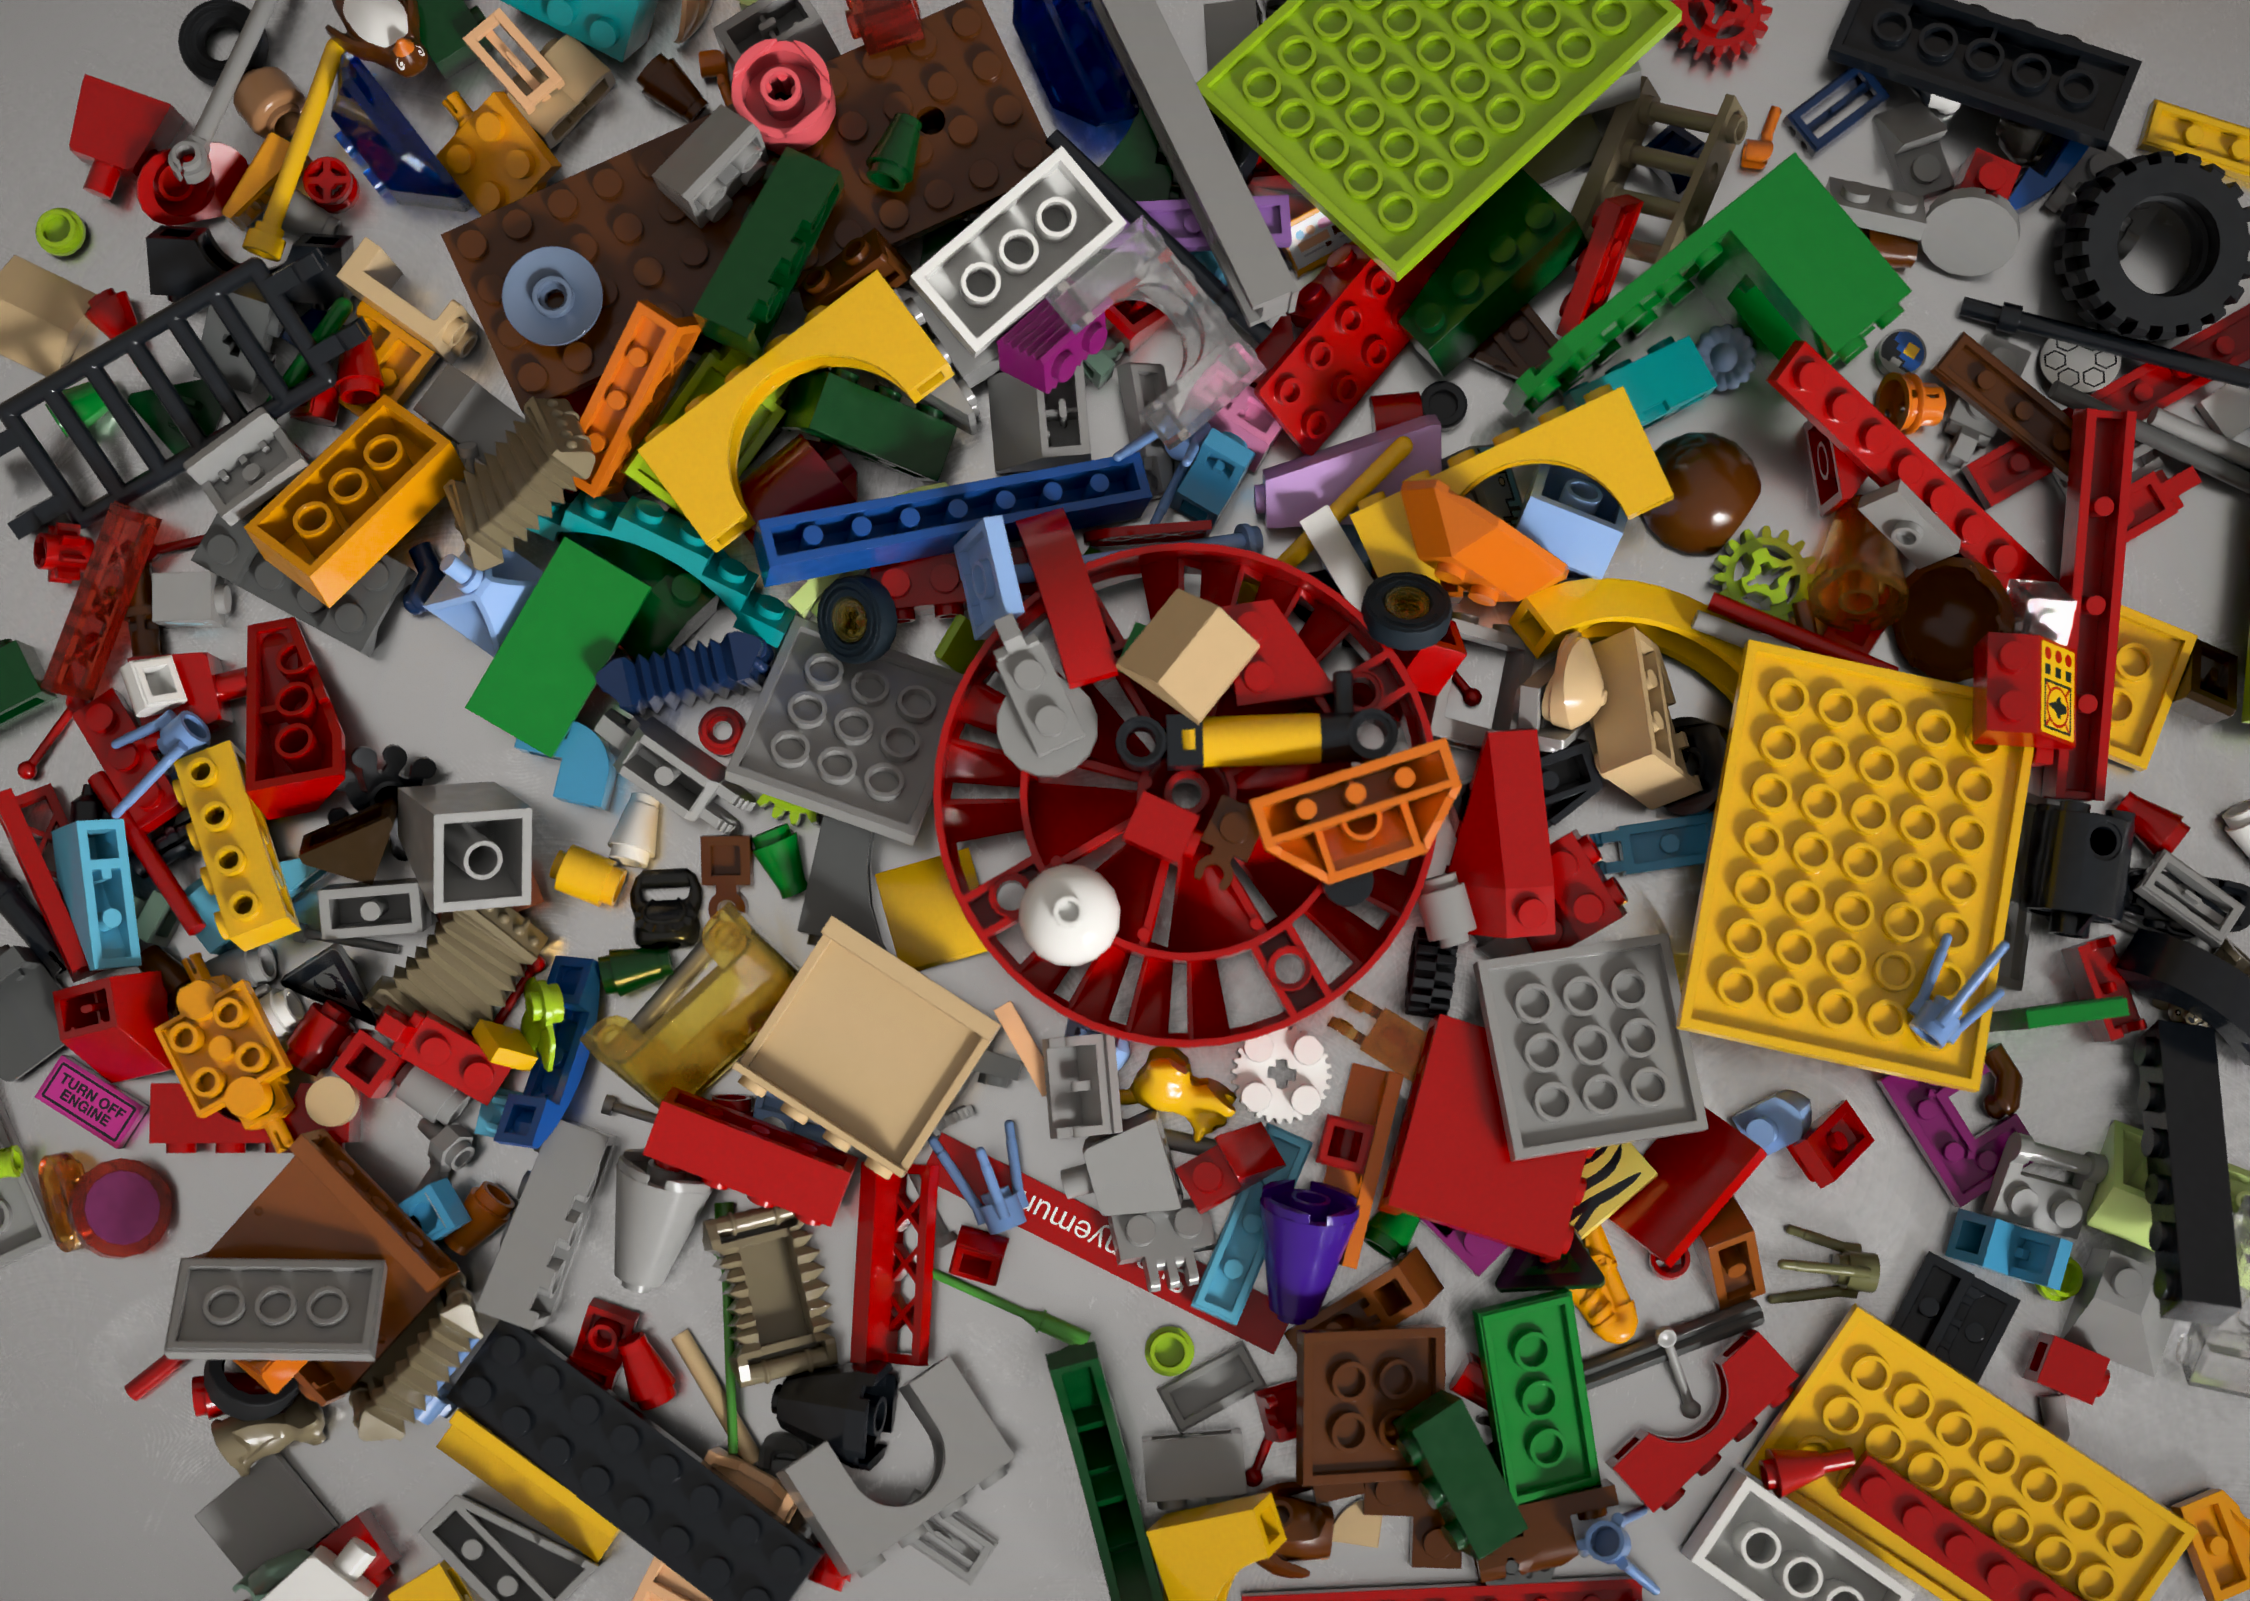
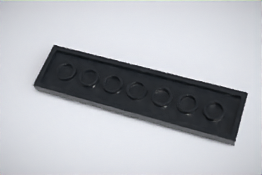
[446,1320,826,1601]

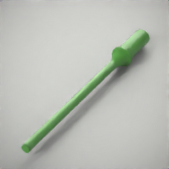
[713,1202,738,1454]
[933,1268,1091,1345]

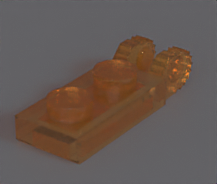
[1327,990,1426,1082]

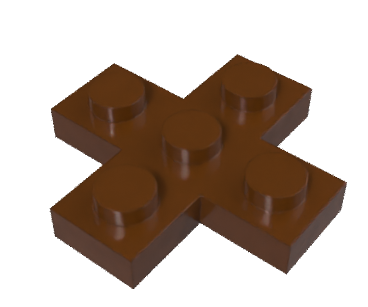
[1362,1479,1462,1569]

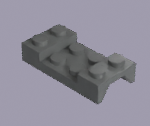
[191,495,417,657]

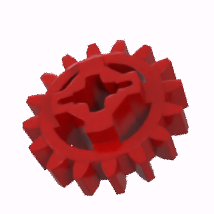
[1669,0,1773,65]

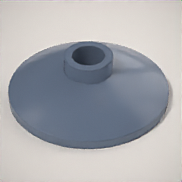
[502,246,603,346]

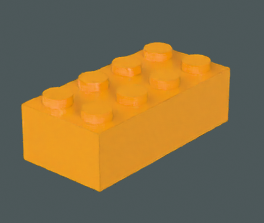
[244,394,466,609]

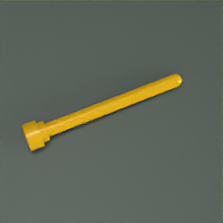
[242,38,345,262]
[1237,436,1413,604]

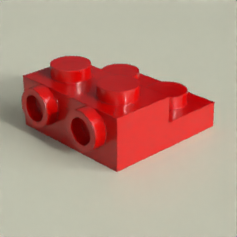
[1526,829,1628,953]

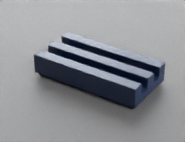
[1783,67,1890,157]

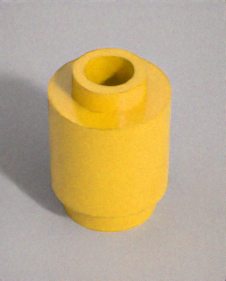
[549,844,627,907]

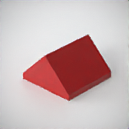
[1804,420,1868,517]

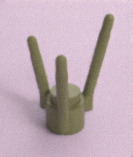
[1767,1224,1880,1304]

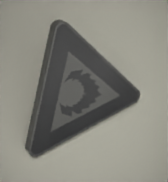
[281,943,379,1026]

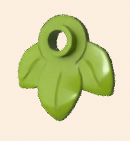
[520,977,564,1072]

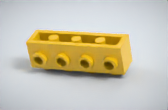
[172,740,301,952]

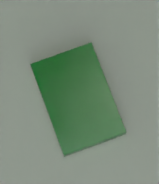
[1989,996,2130,1032]

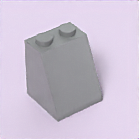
[398,781,532,913]

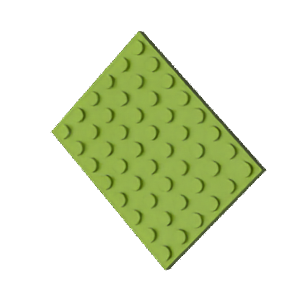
[1196,0,1682,282]

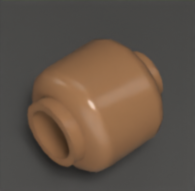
[233,66,306,138]

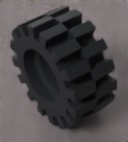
[1405,926,1458,1018]

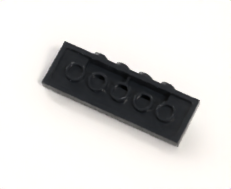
[1827,0,2142,152]

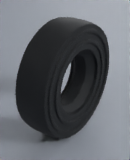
[178,0,268,86]

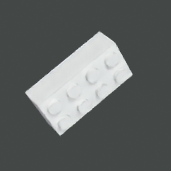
[910,146,1127,359]
[1680,1469,1915,1601]

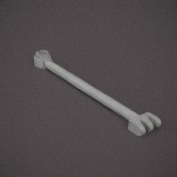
[168,0,278,184]

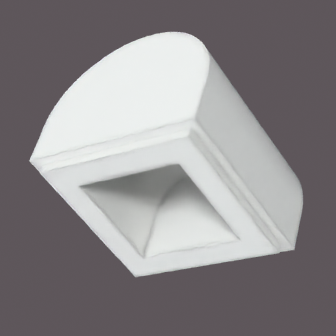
[120,655,188,717]

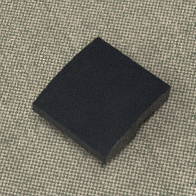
[1891,1251,2021,1383]

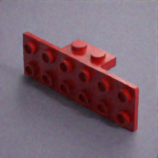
[1254,218,1470,456]

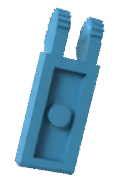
[1581,812,1714,876]

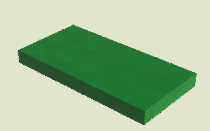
[465,536,653,758]
[1472,1288,1601,1506]

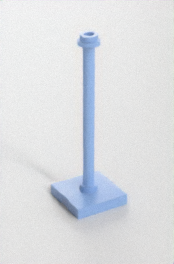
[953,515,1263,641]

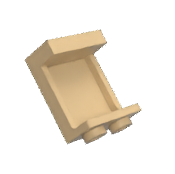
[336,237,479,365]

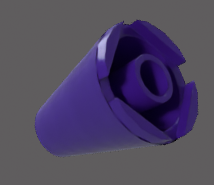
[1260,1179,1360,1325]

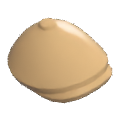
[1541,631,1607,730]

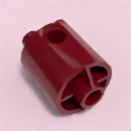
[740,433,858,546]

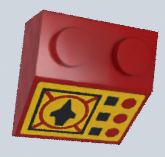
[1972,632,2077,750]

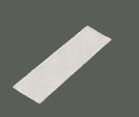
[1299,504,1394,615]

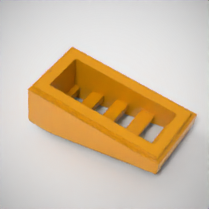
[222,132,313,231]

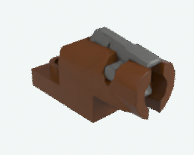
[1473,1479,1619,1585]

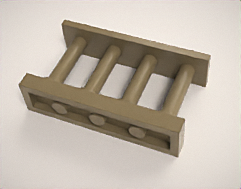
[1570,76,1748,276]

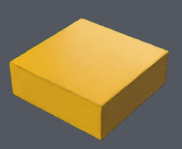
[471,1019,538,1072]

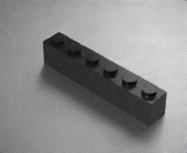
[2133,1020,2242,1326]

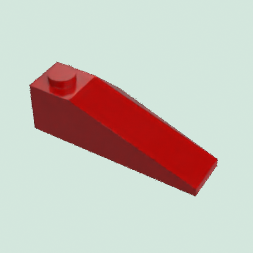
[245,617,345,820]
[1444,728,1556,938]

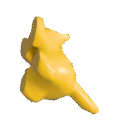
[1119,1046,1237,1143]

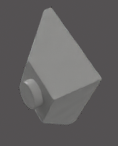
[2060,1248,2175,1377]

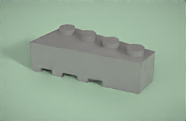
[474,1117,617,1331]

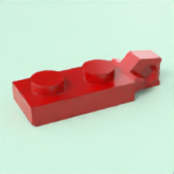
[2126,465,2202,543]
[375,1004,512,1106]

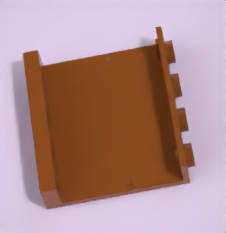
[190,1128,460,1407]

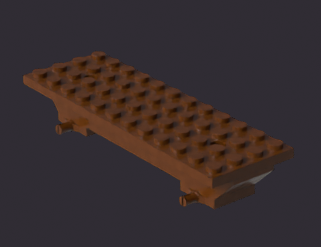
[441,0,1054,415]

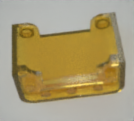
[579,901,799,1109]

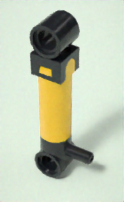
[1115,670,1398,772]

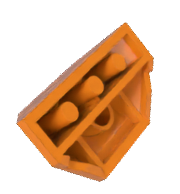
[1400,479,1570,607]
[1249,737,1462,885]

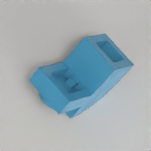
[1170,427,1256,529]
[514,721,617,812]
[1945,1208,2073,1291]

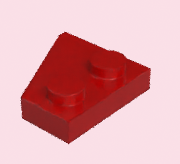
[1222,599,1333,709]

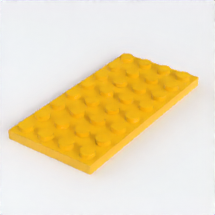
[1743,1303,2199,1601]

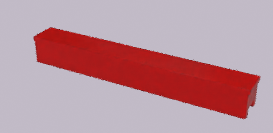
[2042,408,2137,801]

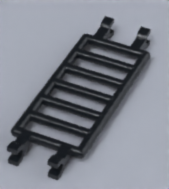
[0,248,373,540]

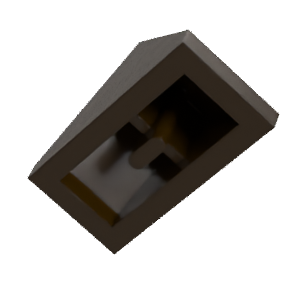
[2170,639,2238,725]
[298,797,398,885]

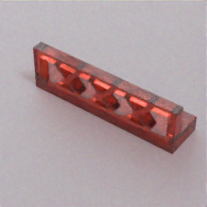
[41,500,162,701]

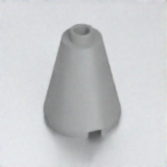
[614,1149,714,1293]

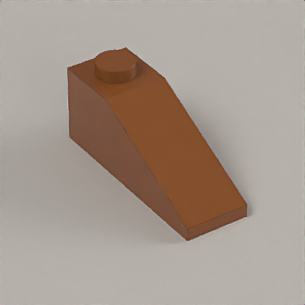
[1284,1246,1444,1353]

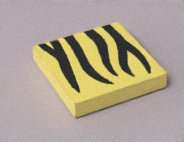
[1569,1143,1658,1240]

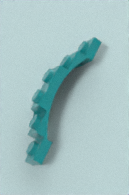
[527,490,796,648]

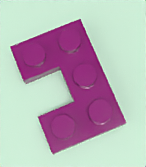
[1876,1063,2033,1208]

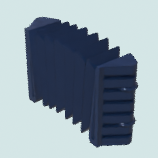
[596,631,775,718]

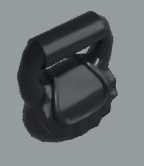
[630,868,702,949]

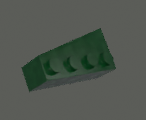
[693,146,845,360]
[1398,168,1588,377]

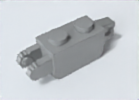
[594,709,756,836]

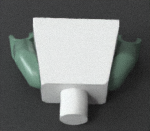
[232,1537,377,1601]

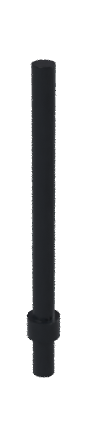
[1045,129,1273,345]
[1959,297,2250,389]

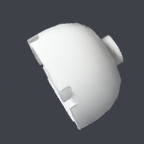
[1019,864,1120,966]

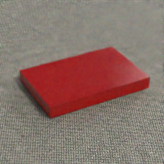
[1607,1107,1768,1268]

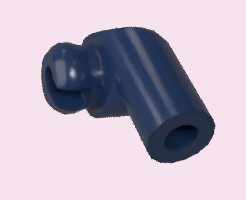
[403,542,446,615]

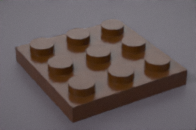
[1296,1324,1445,1486]

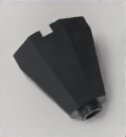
[771,1360,898,1471]

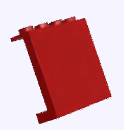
[1377,1013,1596,1263]

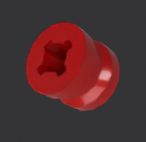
[303,156,360,214]

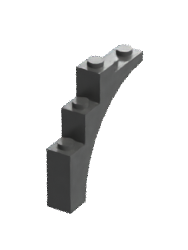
[797,816,1023,1088]

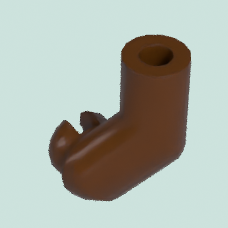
[1983,1043,2023,1119]

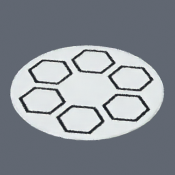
[2040,327,2121,393]

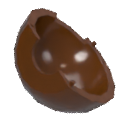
[1643,432,1761,554]
[1892,556,2015,683]

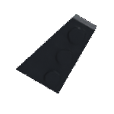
[1448,738,1604,835]

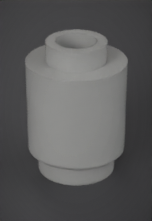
[1417,871,1477,949]
[394,1062,471,1126]

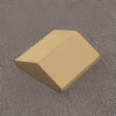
[0,255,97,377]
[1116,588,1260,725]

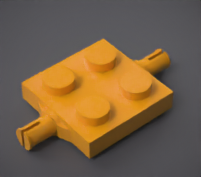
[435,91,562,216]

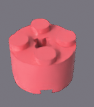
[731,38,836,155]

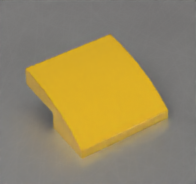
[875,847,987,971]

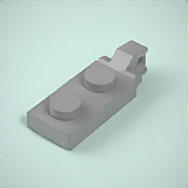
[1943,332,2032,468]
[1117,362,1174,499]
[993,613,1085,758]

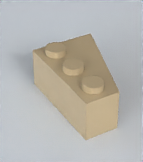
[1589,626,1703,810]

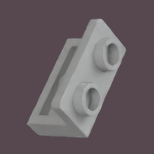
[1826,177,1927,241]
[183,407,309,526]
[1513,655,1590,752]

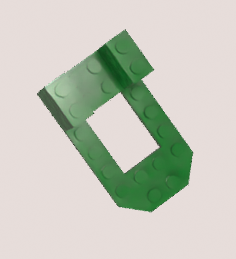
[1503,152,1912,418]

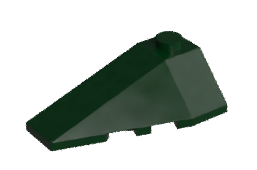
[556,490,719,662]

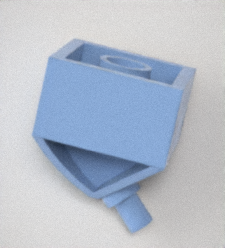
[1515,464,1627,585]
[423,548,543,657]

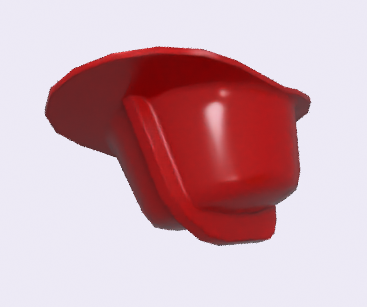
[136,142,249,226]

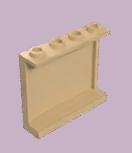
[732,915,1002,1180]

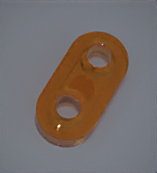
[38,1152,95,1253]

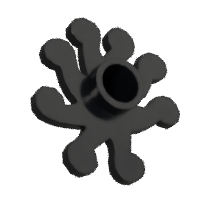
[327,744,437,861]

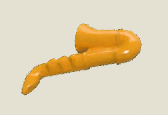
[1569,1225,1638,1344]

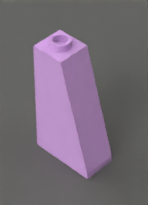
[1254,414,1442,528]

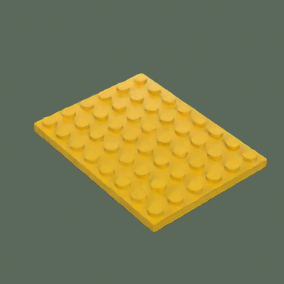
[1676,639,2034,1093]

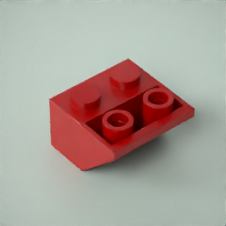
[52,970,174,1083]

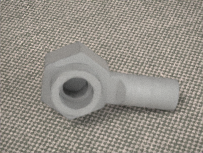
[413,1117,475,1194]

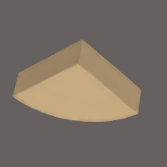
[1332,1498,1383,1548]

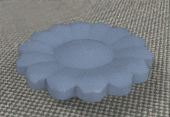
[1695,324,1757,391]

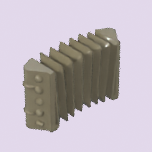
[443,396,596,571]
[362,907,549,1033]
[702,1206,838,1388]
[349,1261,484,1441]

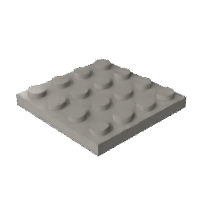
[725,616,964,846]
[1473,933,1709,1162]

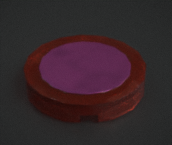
[67,1158,172,1260]

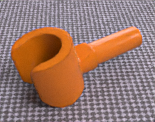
[698,49,733,106]
[1741,106,1782,169]

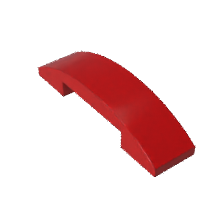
[1015,507,1118,689]

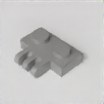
[1108,1199,1217,1293]

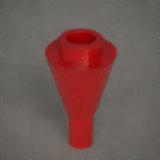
[85,288,143,376]
[1759,1447,1855,1499]

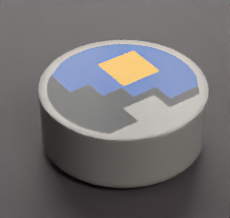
[1875,329,1927,376]

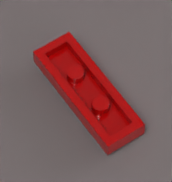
[1556,194,1644,337]
[71,687,188,834]

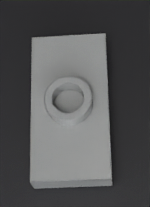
[1858,479,1962,569]

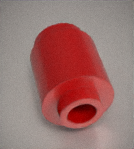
[285,1000,355,1076]

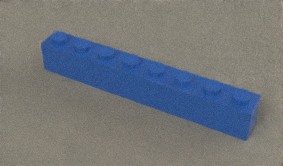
[753,452,1152,587]

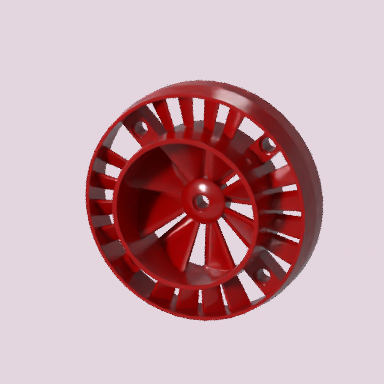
[933,542,1437,1048]

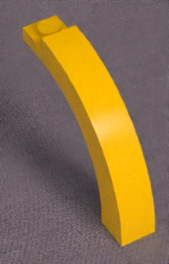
[1508,578,1744,705]

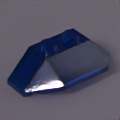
[1012,0,1139,127]
[331,51,474,212]

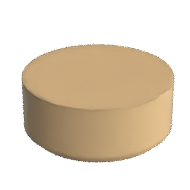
[305,1076,360,1127]

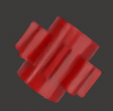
[33,522,95,584]

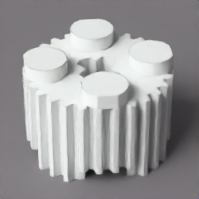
[1230,1026,1332,1124]

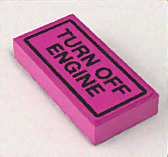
[34,1055,149,1149]

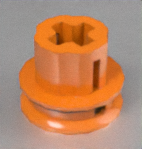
[1875,372,1946,436]

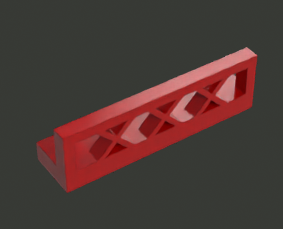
[0,783,107,983]
[850,1162,939,1366]

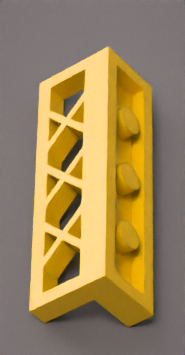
[436,1408,621,1563]

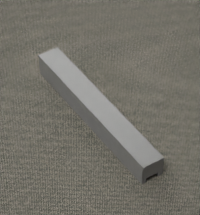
[1091,0,1299,327]

